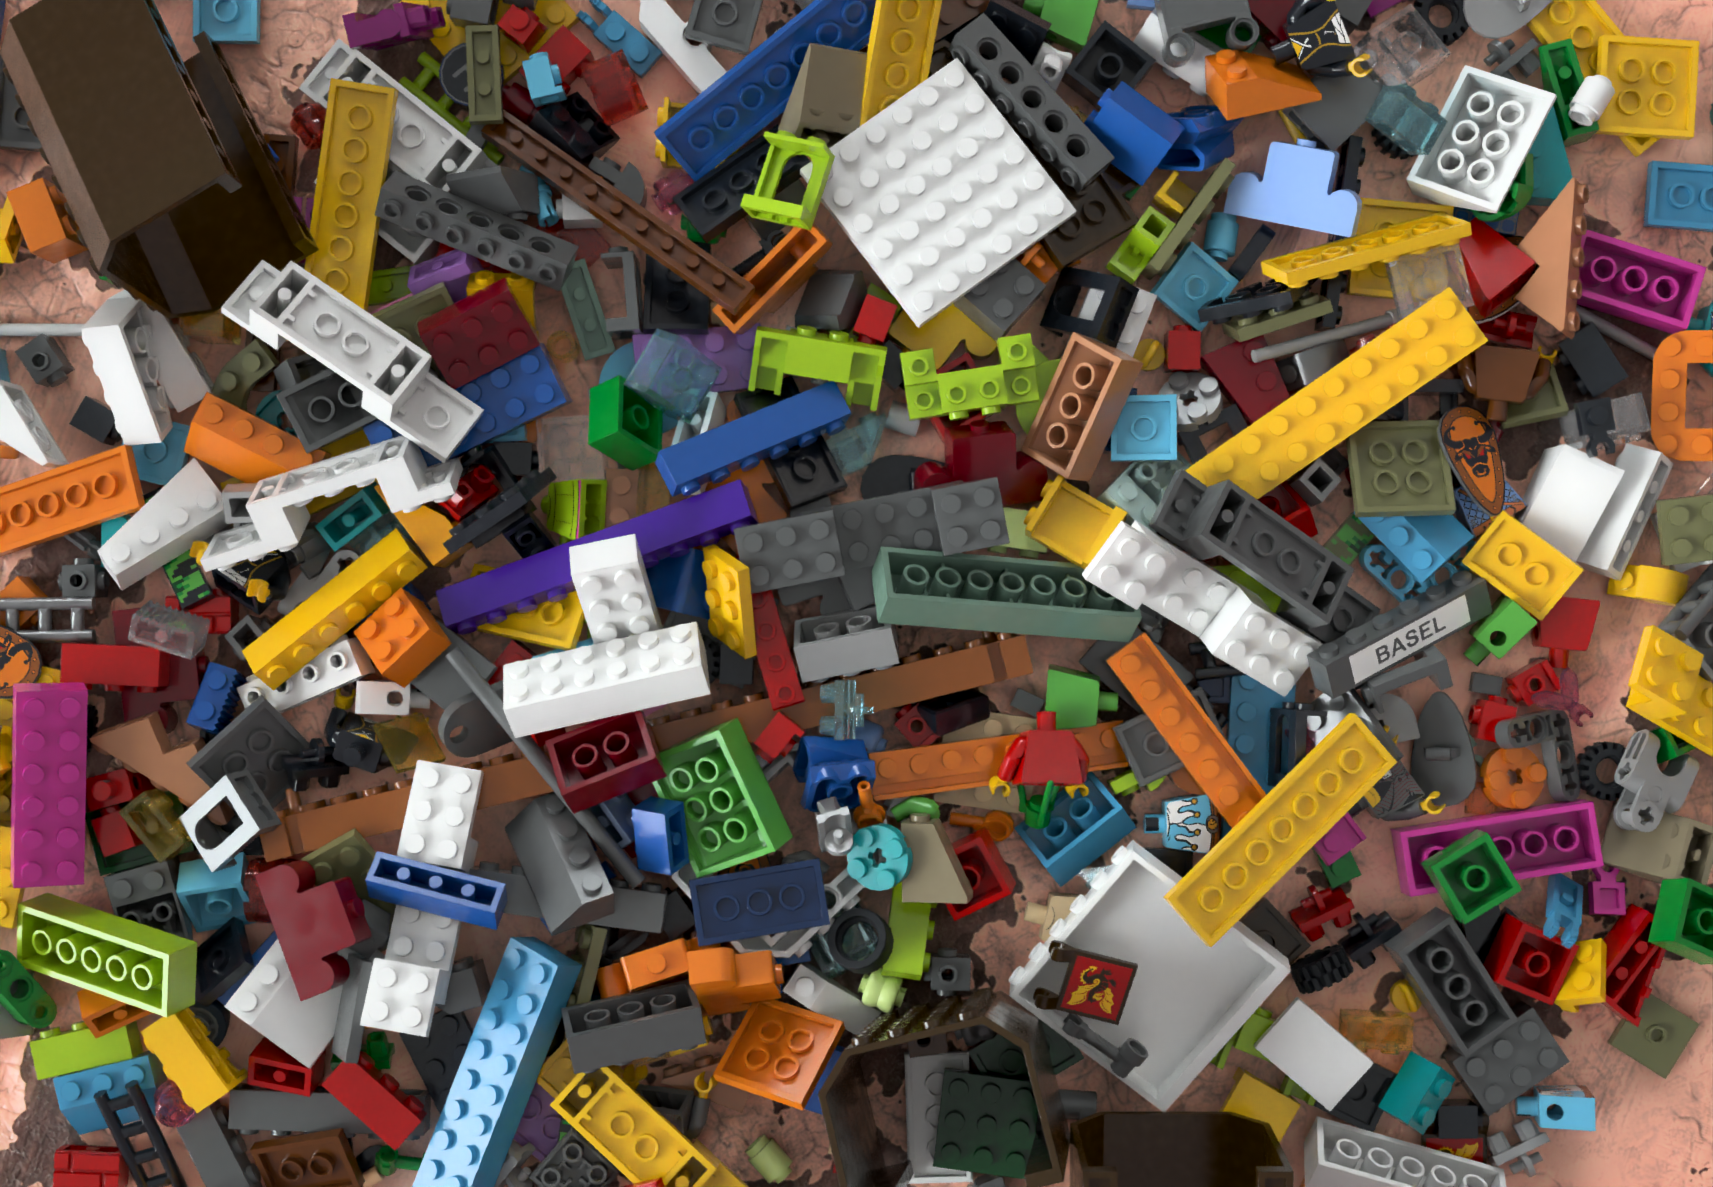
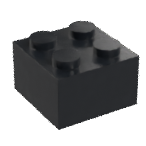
[1061,21,1156,110]

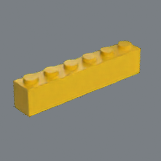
[242,528,428,691]

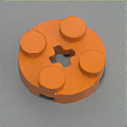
[1480,747,1547,809]

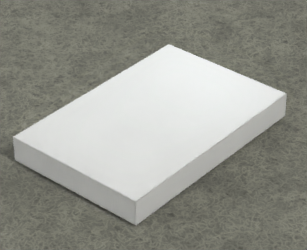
[1254,997,1374,1111]

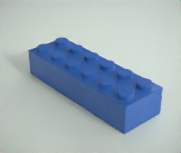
[363,342,573,467]

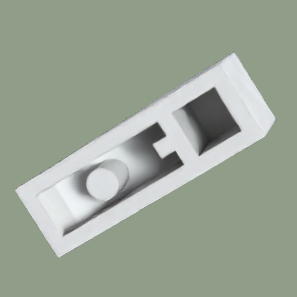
[782,962,881,1035]

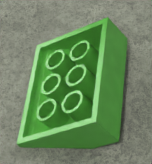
[652,717,793,878]

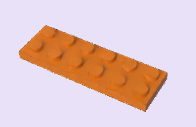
[0,445,145,557]

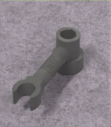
[1062,1013,1148,1078]

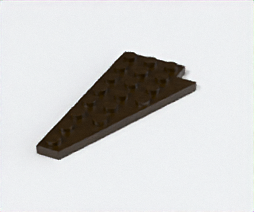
[928,39,1141,271]

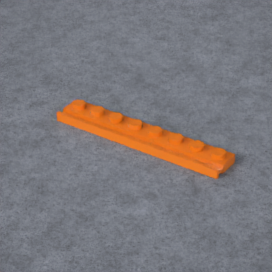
[1105,632,1267,829]
[867,720,1129,801]

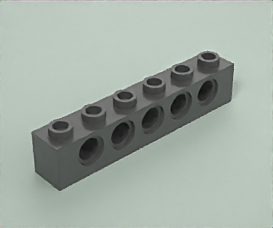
[948,13,1115,193]
[375,170,579,292]

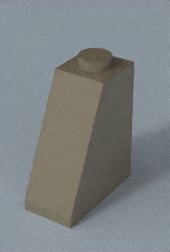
[901,813,973,904]

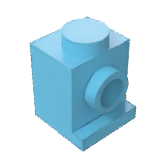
[522,52,567,107]

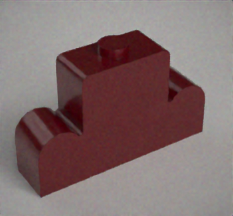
[914,420,1048,506]
[112,608,210,734]
[255,860,371,1001]

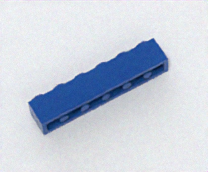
[655,381,851,497]

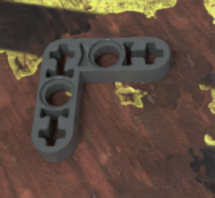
[1495,709,1581,801]

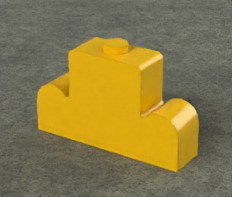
[887,288,1009,371]

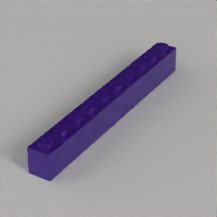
[436,479,759,635]

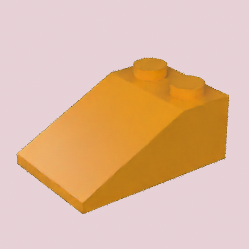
[374,484,474,568]

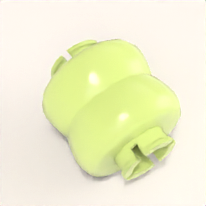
[858,968,907,1013]

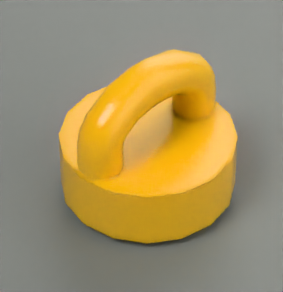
[1133,339,1165,372]
[1389,979,1422,1013]

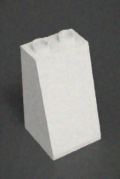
[1514,444,1625,562]

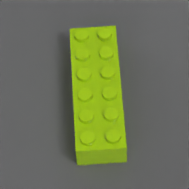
[17,893,197,1018]

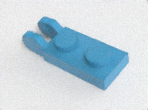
[576,0,663,78]
[1543,873,1583,949]

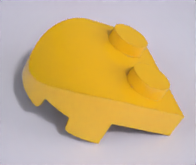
[1554,938,1607,1012]

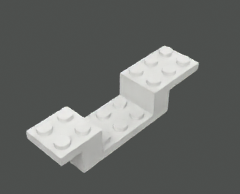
[299,39,528,223]
[221,259,484,464]
[200,435,463,572]
[1082,520,1322,697]
[360,760,484,1037]

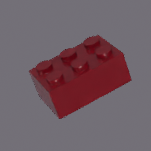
[417,277,540,390]
[545,710,667,814]

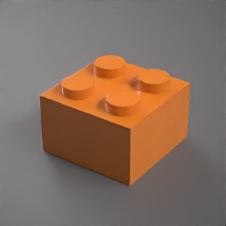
[6,178,89,264]
[354,587,452,688]

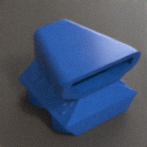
[1157,105,1244,172]
[793,736,876,812]

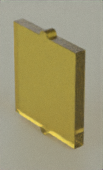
[373,713,446,774]

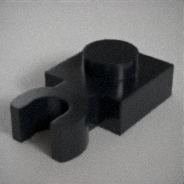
[1573,397,1616,458]

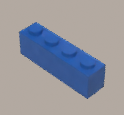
[365,851,507,930]

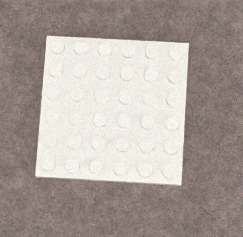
[800,58,1077,328]

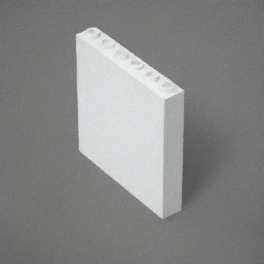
[1009,840,1291,1112]

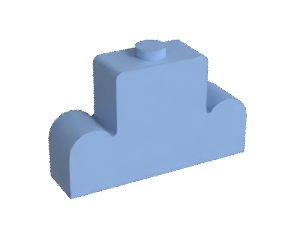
[1223,138,1362,237]

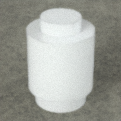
[1568,75,1615,126]

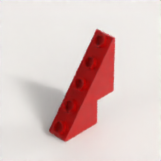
[734,555,805,711]

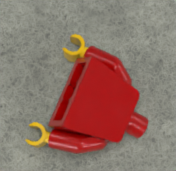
[989,711,1090,799]

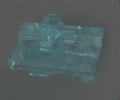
[348,511,411,556]
[820,680,874,740]

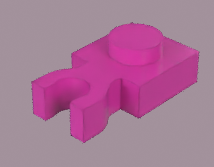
[1588,866,1626,916]

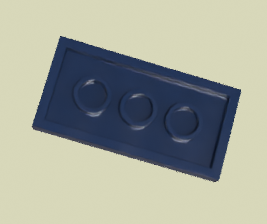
[689,858,830,947]

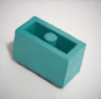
[315,481,391,552]
[1378,1051,1456,1135]

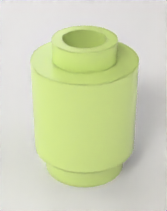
[745,1134,792,1184]

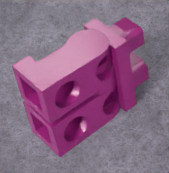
[342,2,446,51]

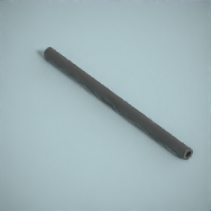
[445,646,645,889]

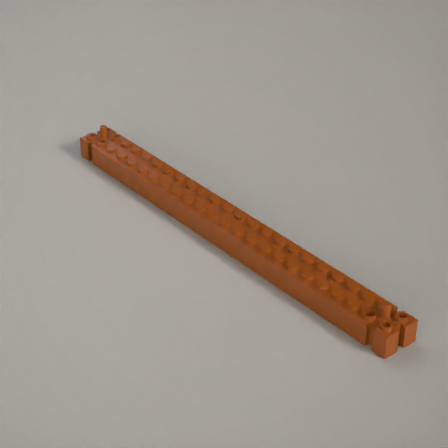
[260,631,1034,862]

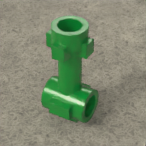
[375,1145,426,1176]

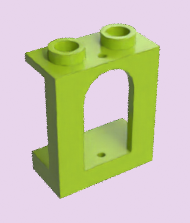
[740,130,835,230]

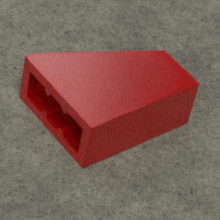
[1450,217,1536,318]

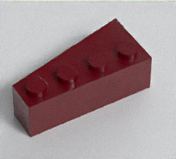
[1200,335,1290,426]

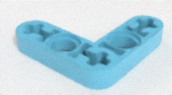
[1359,540,1476,603]

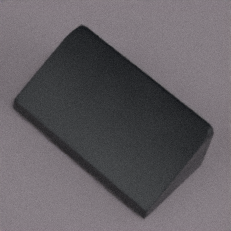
[917,688,990,736]

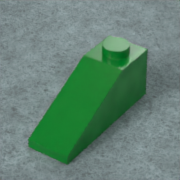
[1538,38,1599,147]

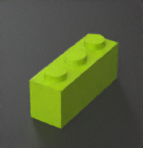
[881,882,937,981]
[29,1021,143,1080]

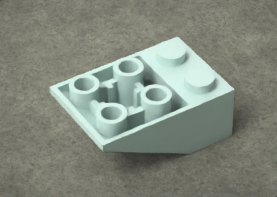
[1096,451,1192,533]

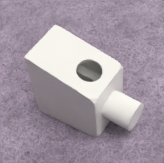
[355,679,430,715]

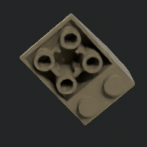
[778,43,867,148]
[1601,800,1713,886]

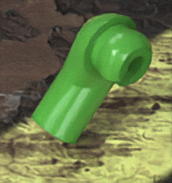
[890,795,941,823]

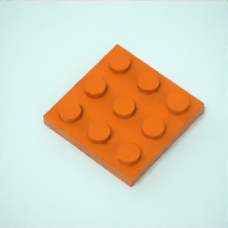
[713,999,845,1110]

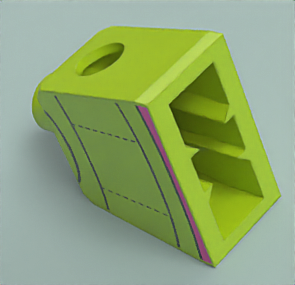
[541,479,607,540]

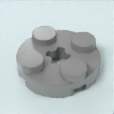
[1158,371,1223,432]

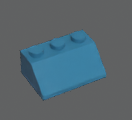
[1353,512,1474,583]
[1014,772,1137,887]
[53,1051,175,1135]

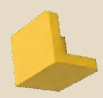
[1151,170,1197,221]

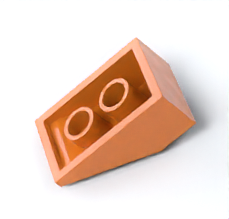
[1205,49,1322,121]

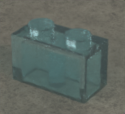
[1365,83,1448,155]

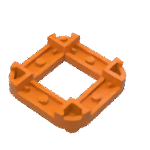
[1651,330,1713,461]

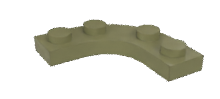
[212,338,280,410]

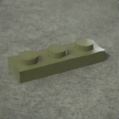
[465,25,504,125]

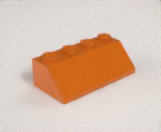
[184,392,332,483]

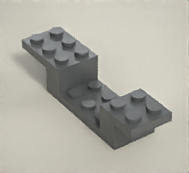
[1148,469,1381,644]
[734,476,1010,594]

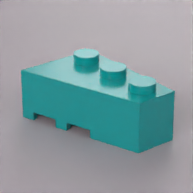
[1527,106,1573,206]

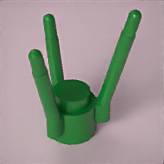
[1017,780,1060,829]

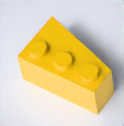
[140,1008,248,1113]

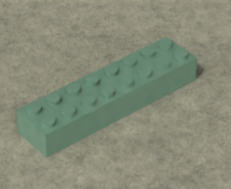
[871,546,1142,642]

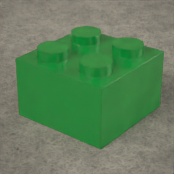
[588,375,663,471]
[1421,829,1522,924]
[1648,878,1713,965]

